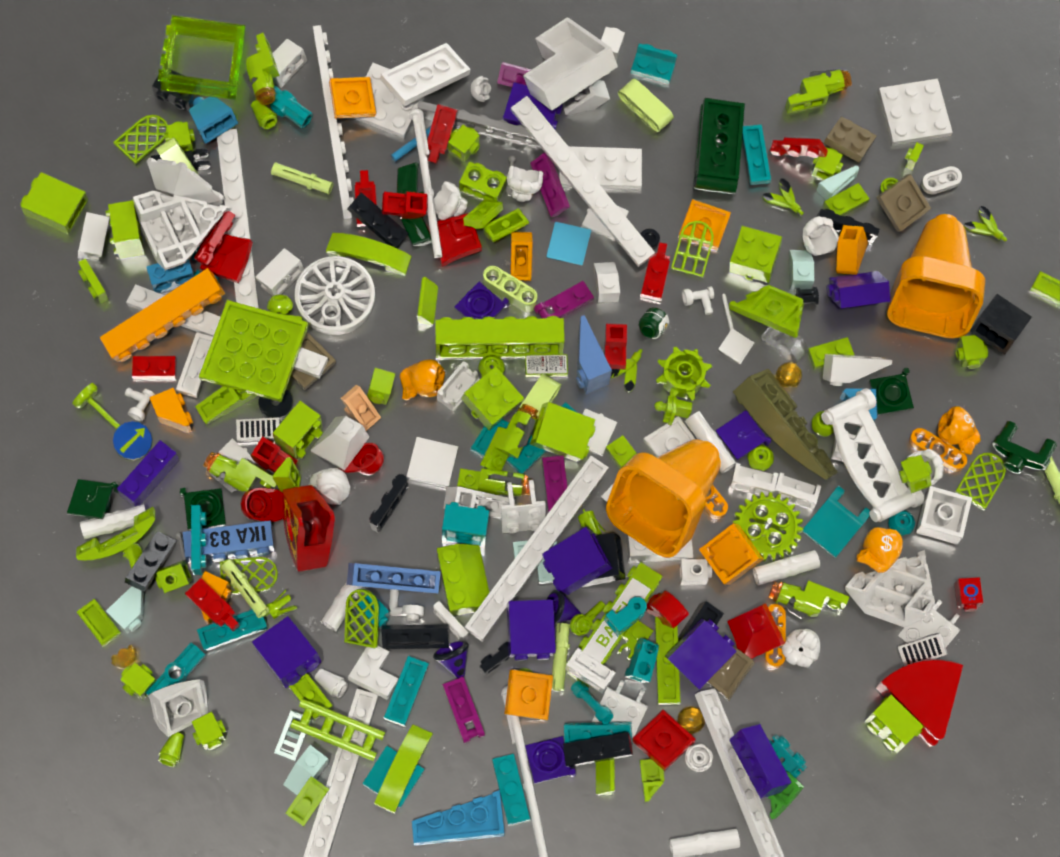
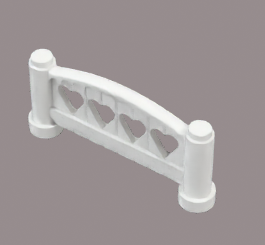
[821,388,924,522]

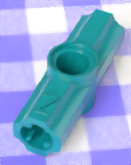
[263,85,313,128]
[146,643,206,696]

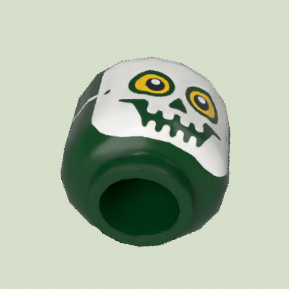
[638,307,669,339]

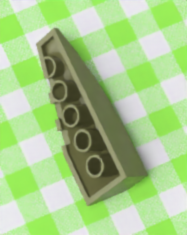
[733,369,838,480]

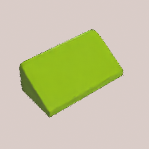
[483,208,529,242]
[417,277,438,325]
[272,457,301,493]
[596,759,615,795]

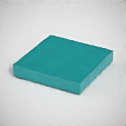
[362,746,425,809]

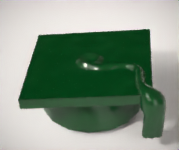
[869,368,914,415]
[67,479,119,519]
[179,487,226,530]

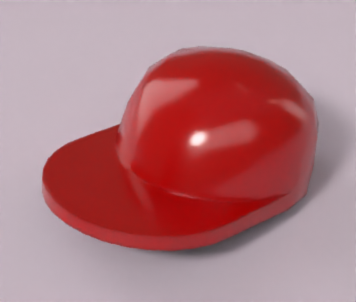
[339,443,384,476]
[240,488,283,522]

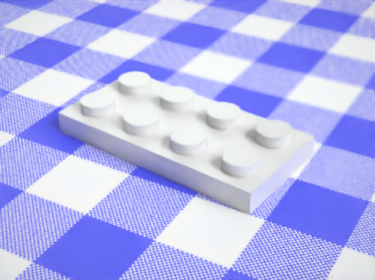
[380,43,470,106]
[559,146,642,190]

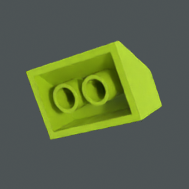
[436,544,490,616]

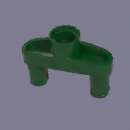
[992,421,1057,474]

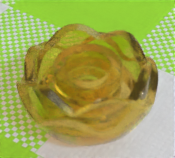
[776,362,802,388]
[111,645,137,669]
[677,706,705,735]

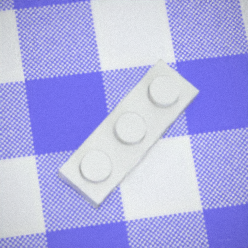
[176,332,213,398]

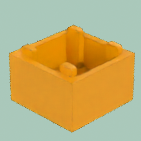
[699,523,764,585]

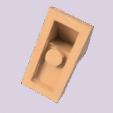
[340,385,381,431]

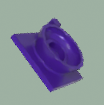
[454,281,510,319]
[715,410,771,460]
[525,736,576,784]

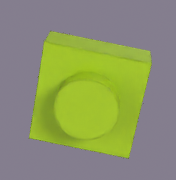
[904,142,924,171]

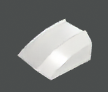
[148,680,208,737]

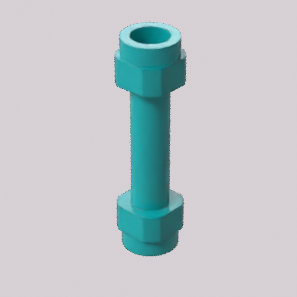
[571,681,613,724]

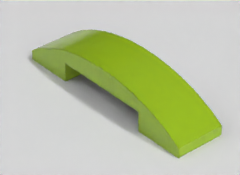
[326,233,412,276]
[76,507,155,560]
[374,724,433,814]

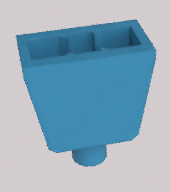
[189,95,238,144]

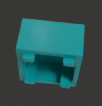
[442,502,489,547]

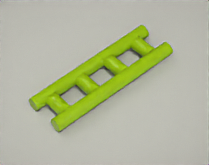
[290,699,385,761]

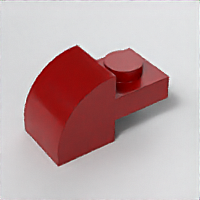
[382,191,427,219]
[604,324,627,369]
[250,436,298,473]
[646,591,689,629]

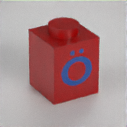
[954,577,983,612]

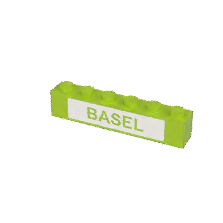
[567,562,663,688]

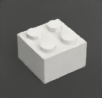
[915,486,972,545]

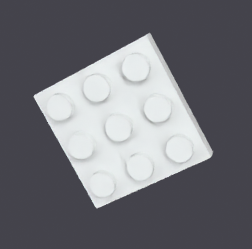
[353,63,425,138]
[878,78,953,146]

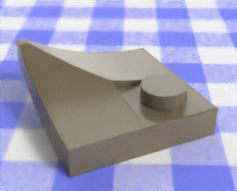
[707,646,755,701]

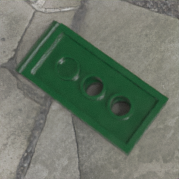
[693,98,745,195]

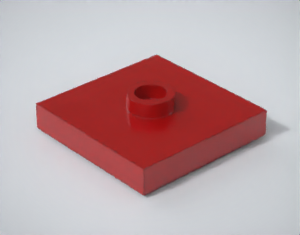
[633,710,696,771]

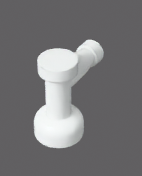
[682,286,714,315]
[125,388,155,422]

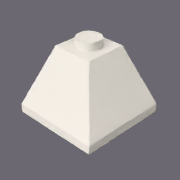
[311,416,369,471]

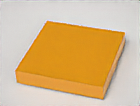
[329,77,376,118]
[678,199,731,251]
[504,670,553,720]

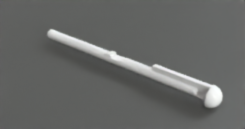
[409,108,442,258]
[501,685,548,857]

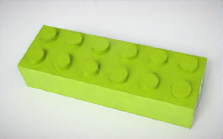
[435,316,564,359]

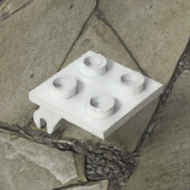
[501,480,545,533]
[898,599,960,660]
[592,680,648,738]

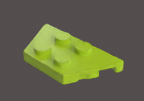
[729,285,804,338]

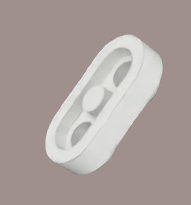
[921,166,962,194]

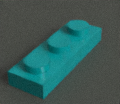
[742,124,771,185]
[191,505,207,575]
[197,610,268,652]
[384,656,429,727]
[564,722,633,745]
[492,754,530,826]

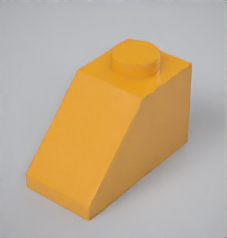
[510,232,533,281]

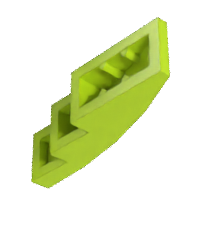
[195,386,257,424]

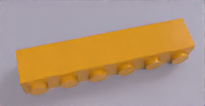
[100,268,225,362]

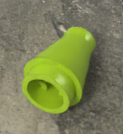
[251,99,277,130]
[158,732,185,767]

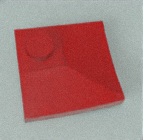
[437,213,482,267]
[200,234,253,284]
[727,603,785,659]

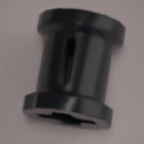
[795,286,819,305]

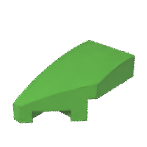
[768,772,804,819]

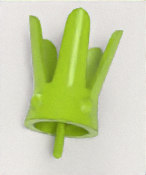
[578,509,606,535]
[265,589,297,620]

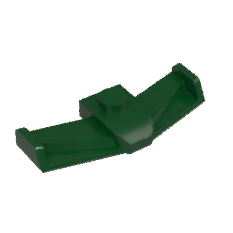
[397,162,432,246]

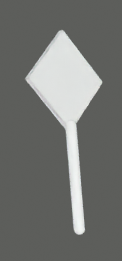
[718,294,754,364]

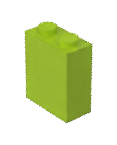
[20,172,88,235]
[530,402,596,462]

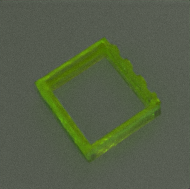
[158,15,246,100]

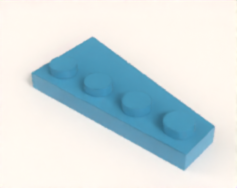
[412,790,505,846]

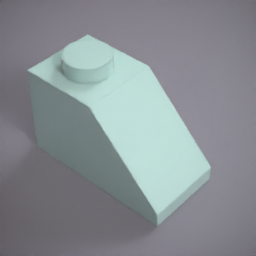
[789,250,814,290]
[106,586,144,634]
[283,745,329,795]

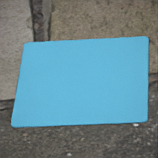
[546,222,591,265]

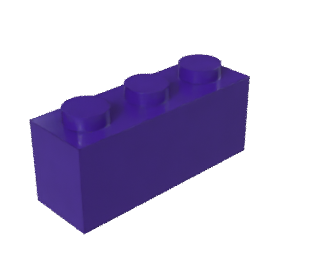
[117,440,180,507]
[729,724,792,799]

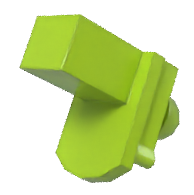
[654,396,692,426]

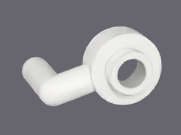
[389,589,424,621]

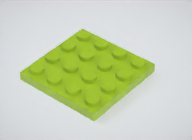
[199,300,309,402]

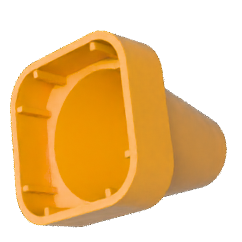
[887,214,986,338]
[606,439,721,558]

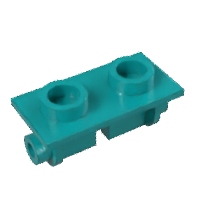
[770,735,808,778]

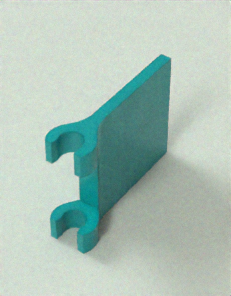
[803,485,870,558]

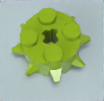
[656,347,712,401]

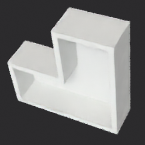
[523,17,618,110]

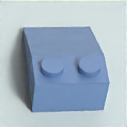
[576,315,612,394]

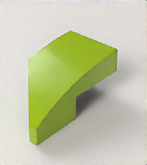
[639,759,665,802]

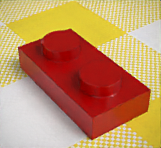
[132,356,176,379]

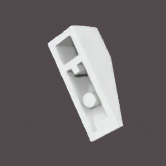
[823,354,892,386]
[443,486,516,519]
[627,536,693,563]

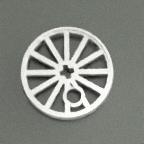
[295,256,375,335]

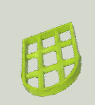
[671,221,714,278]

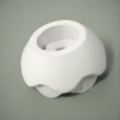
[471,76,491,102]
[685,744,713,772]

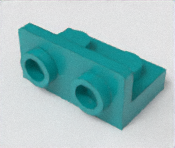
[630,44,677,84]

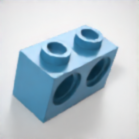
[146,259,194,293]

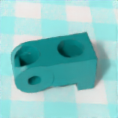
[604,597,647,637]
[624,638,659,683]

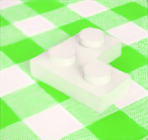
[348,643,398,700]

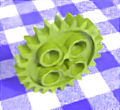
[732,492,803,562]

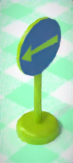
[72,383,152,460]

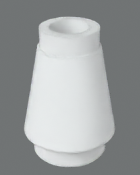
[314,669,348,698]

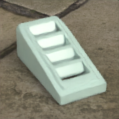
[817,165,859,200]
[274,710,313,761]

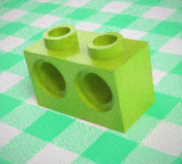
[459,162,507,202]

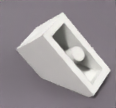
[563,80,610,116]
[594,262,620,303]

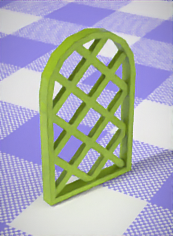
[113,115,168,165]
[955,453,1006,510]
[220,557,278,594]
[344,589,379,648]

